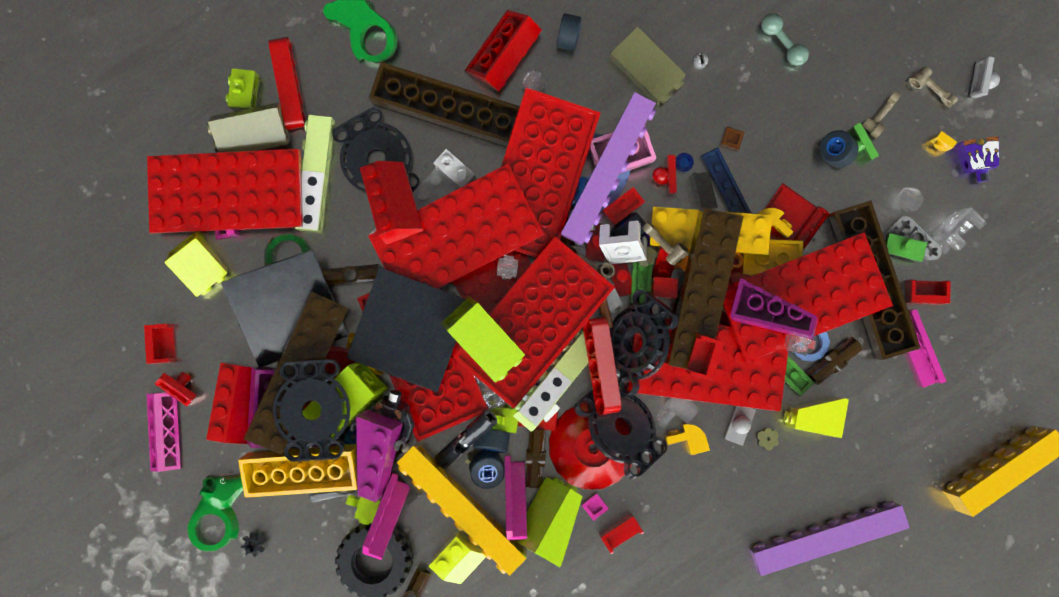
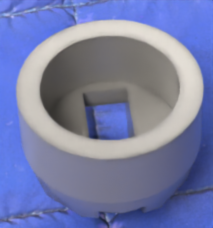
[692,52,708,69]

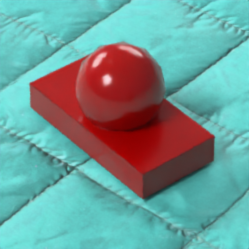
[652,155,677,196]

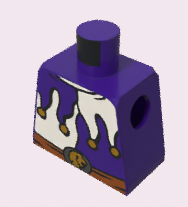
[955,136,999,183]

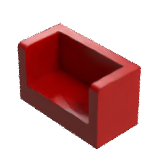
[602,187,645,228]
[651,277,678,300]
[905,279,951,304]
[144,323,176,364]
[686,333,725,381]
[599,513,644,554]

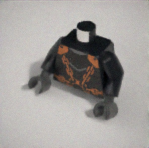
[351,390,415,453]

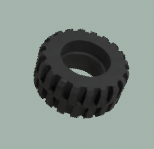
[335,523,413,597]

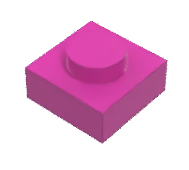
[581,493,609,521]

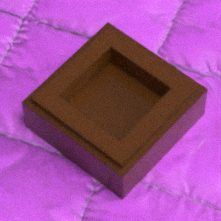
[720,126,745,151]

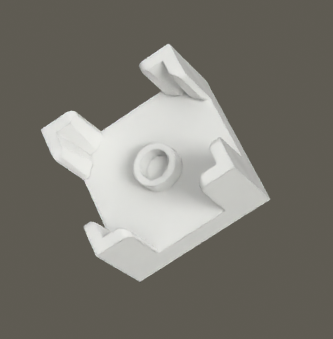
[599,221,647,264]

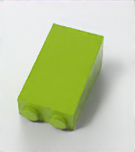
[440,296,525,383]
[302,362,388,437]
[513,477,583,567]

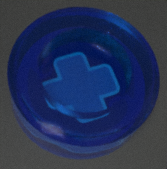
[676,153,694,173]

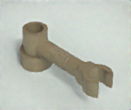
[909,66,958,108]
[862,91,902,139]
[642,222,689,266]
[569,246,615,279]

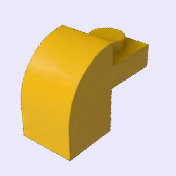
[756,208,793,238]
[664,423,710,455]

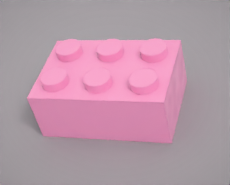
[589,125,656,174]

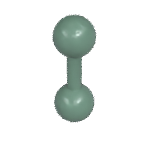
[761,13,809,66]

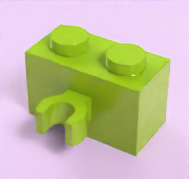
[226,68,260,111]
[486,401,518,433]
[346,495,383,525]

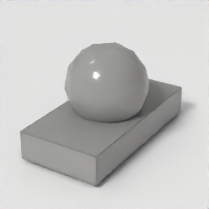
[970,56,1000,99]
[723,406,756,446]

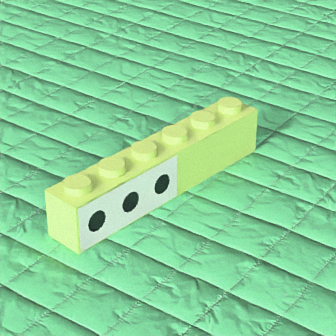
[295,115,335,233]
[513,329,588,432]

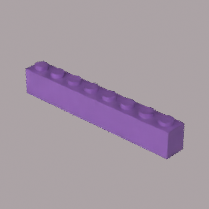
[561,92,656,246]
[750,501,910,576]

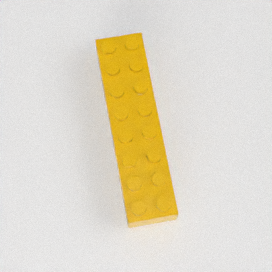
[397,442,527,576]

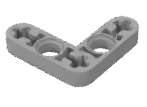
[883,216,942,261]

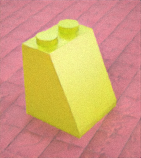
[164,232,228,297]
[783,397,849,438]
[428,529,485,584]

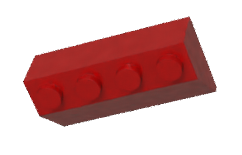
[464,10,542,91]
[360,161,423,244]
[206,362,252,444]

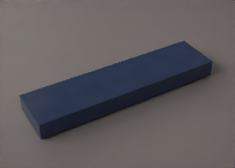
[700,147,752,214]

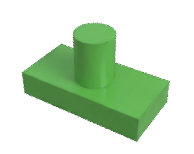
[852,123,879,161]
[885,233,927,262]

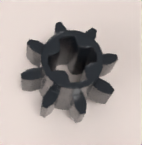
[241,531,267,557]

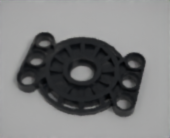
[332,107,420,192]
[609,290,679,395]
[273,359,351,461]
[574,389,668,479]

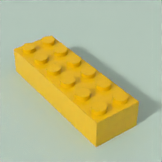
[650,207,772,255]
[943,426,1059,517]
[238,444,358,497]

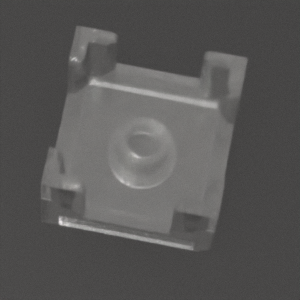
[930,206,987,254]

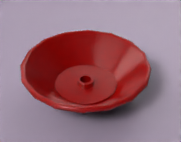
[549,403,632,490]

